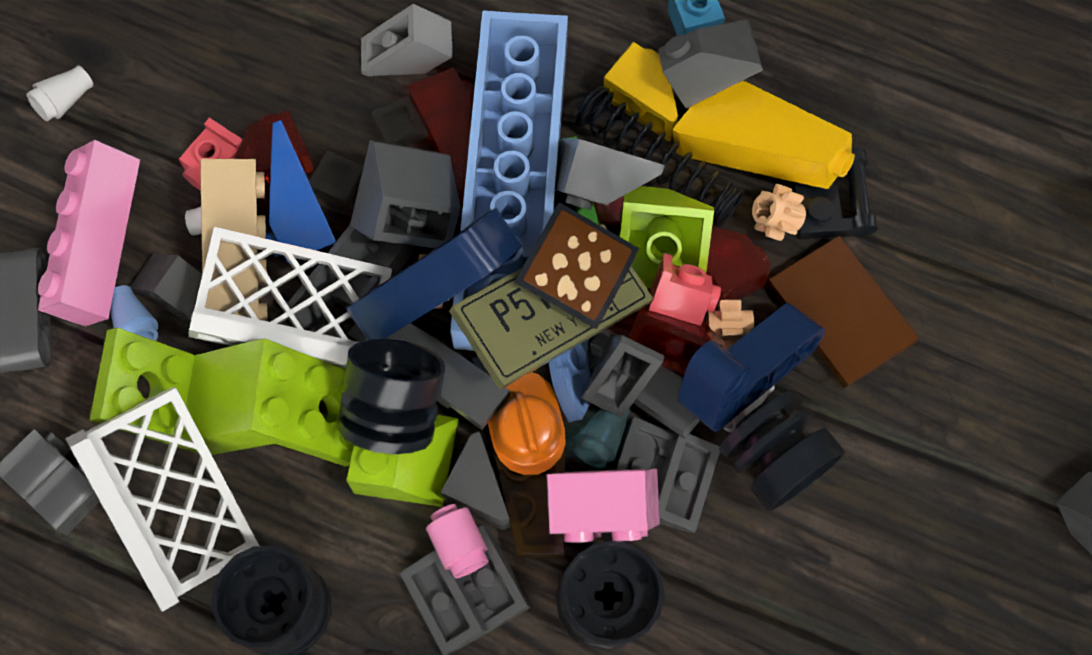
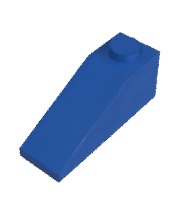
[266,120,336,263]

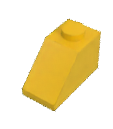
[603,42,678,142]

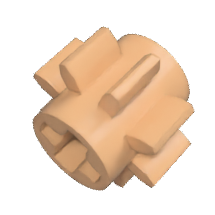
[752,184,806,241]
[706,300,754,350]

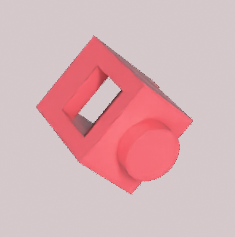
[179,117,251,190]
[649,253,721,326]

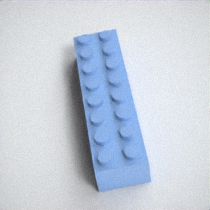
[451,11,568,351]

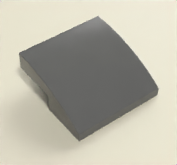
[612,417,720,533]
[400,525,532,655]

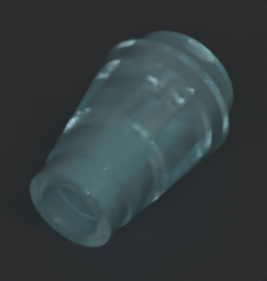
[574,408,631,468]

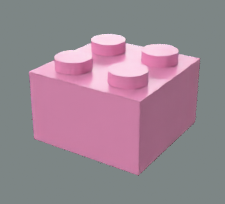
[547,468,660,542]

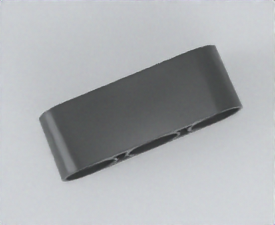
[0,247,51,373]

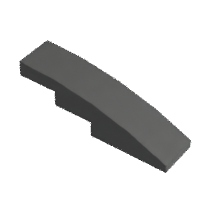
[347,323,510,430]

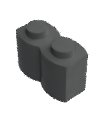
[0,429,100,536]

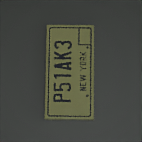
[449,224,653,390]

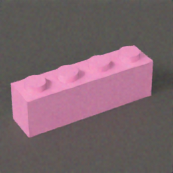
[38,140,140,326]

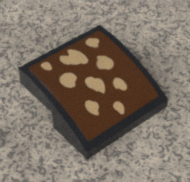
[514,202,640,329]

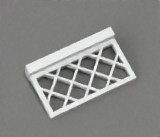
[189,227,392,369]
[66,386,259,611]

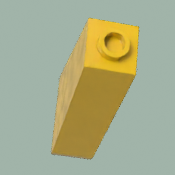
[672,80,854,189]

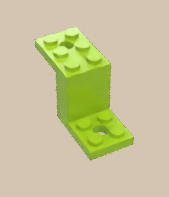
[89,327,354,466]

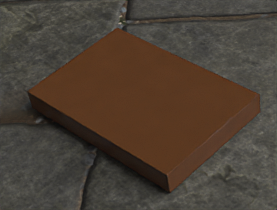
[767,236,919,389]

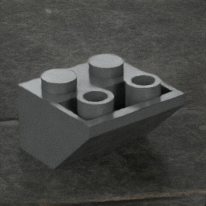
[350,140,460,248]

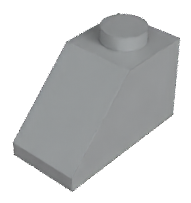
[361,4,453,76]

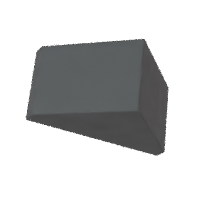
[130,253,202,324]
[582,334,664,418]
[441,432,511,530]

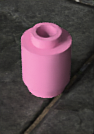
[426,504,489,579]

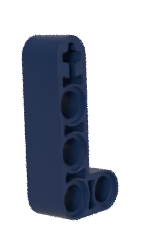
[346,208,522,340]
[678,303,826,432]

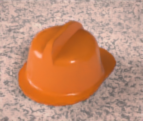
[488,372,566,475]

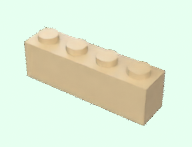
[200,159,268,341]

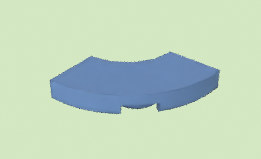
[549,339,591,422]

